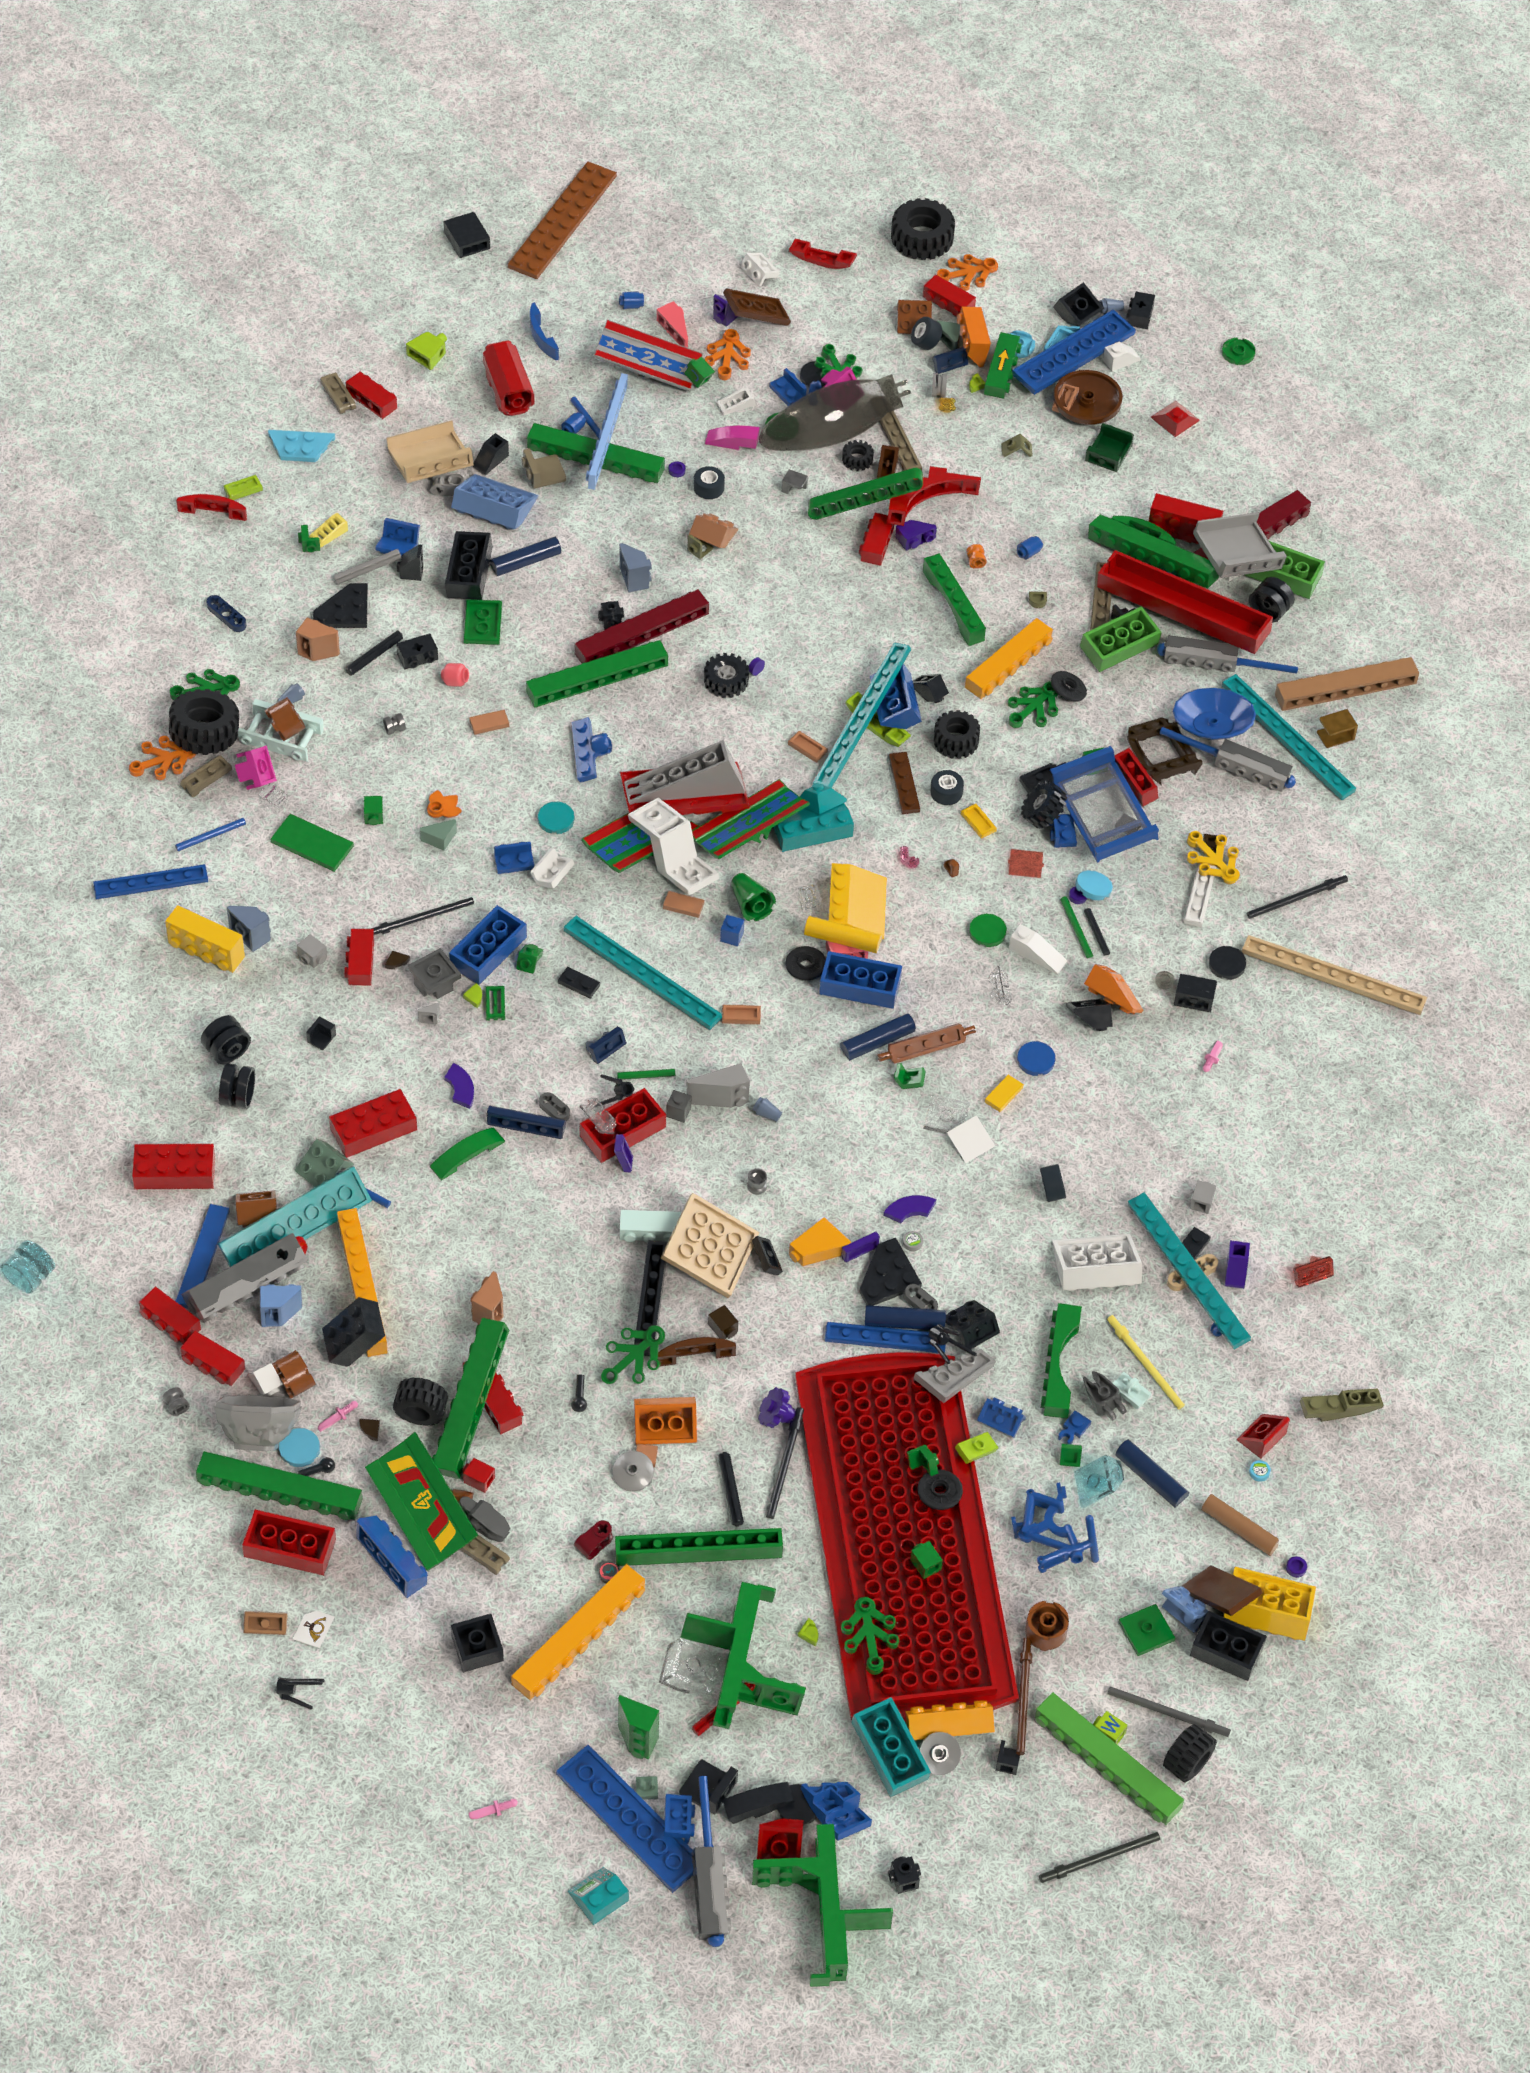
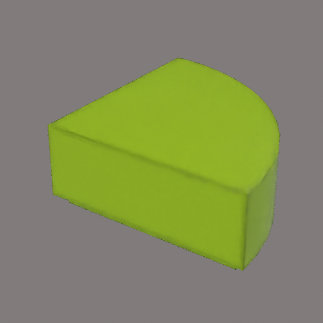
[969,373,985,393]
[463,983,482,1008]
[798,1618,819,1646]

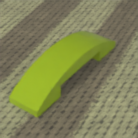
[845,691,911,747]

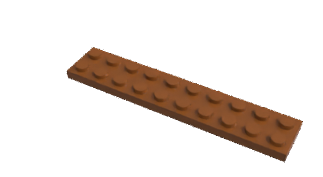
[508,161,617,279]

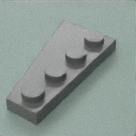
[914,1349,996,1403]

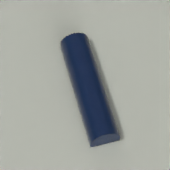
[490,536,561,576]
[840,1013,916,1061]
[487,1105,566,1139]
[864,1305,946,1330]
[1115,1439,1190,1508]

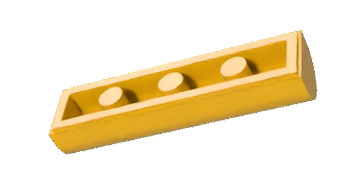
[804,916,882,954]

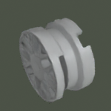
[932,373,947,398]

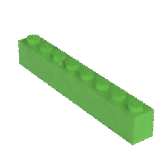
[1035,1692,1184,1825]

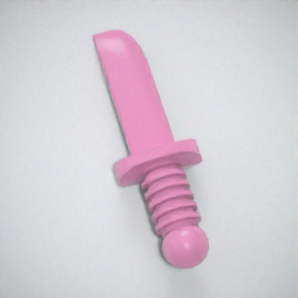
[1203,1040,1223,1072]
[318,1401,358,1432]
[468,1799,518,1819]

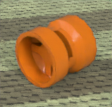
[966,544,987,569]

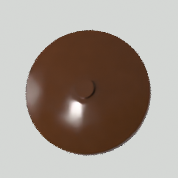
[1054,370,1123,425]

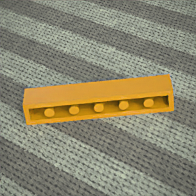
[965,618,1053,699]

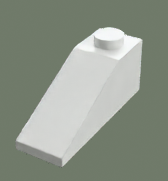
[1009,924,1067,975]

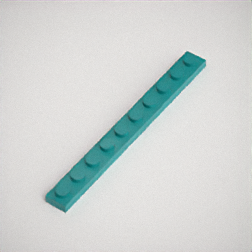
[813,642,912,788]
[1222,674,1356,800]
[564,915,722,1030]
[1128,1192,1251,1350]

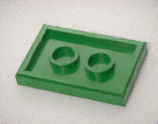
[464,599,502,645]

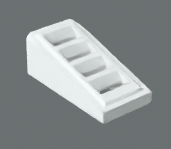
[716,386,756,415]

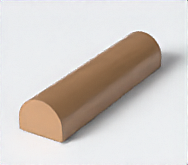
[1201,1494,1279,1556]

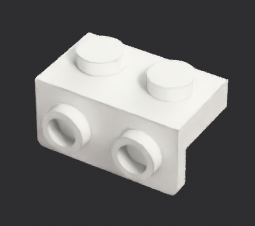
[531,848,575,889]

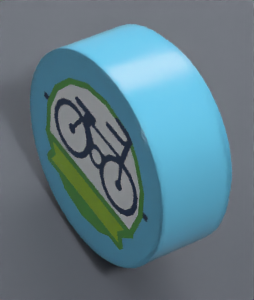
[1249,1460,1271,1482]

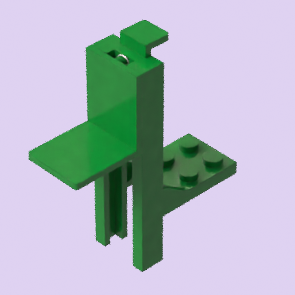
[681,1582,806,1729]
[752,1824,893,1987]

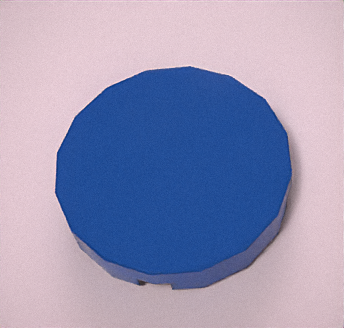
[1017,1041,1056,1076]

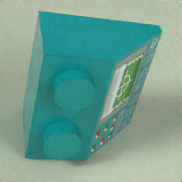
[568,1867,629,1925]

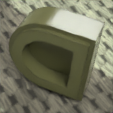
[1029,591,1047,608]

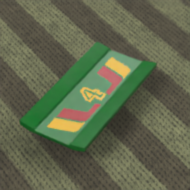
[365,1432,478,1571]

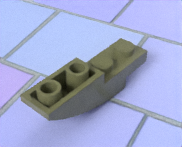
[1299,1388,1384,1422]

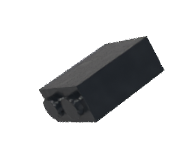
[443,212,490,258]

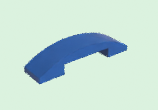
[530,302,559,360]

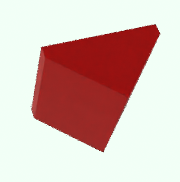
[1237,1414,1290,1459]

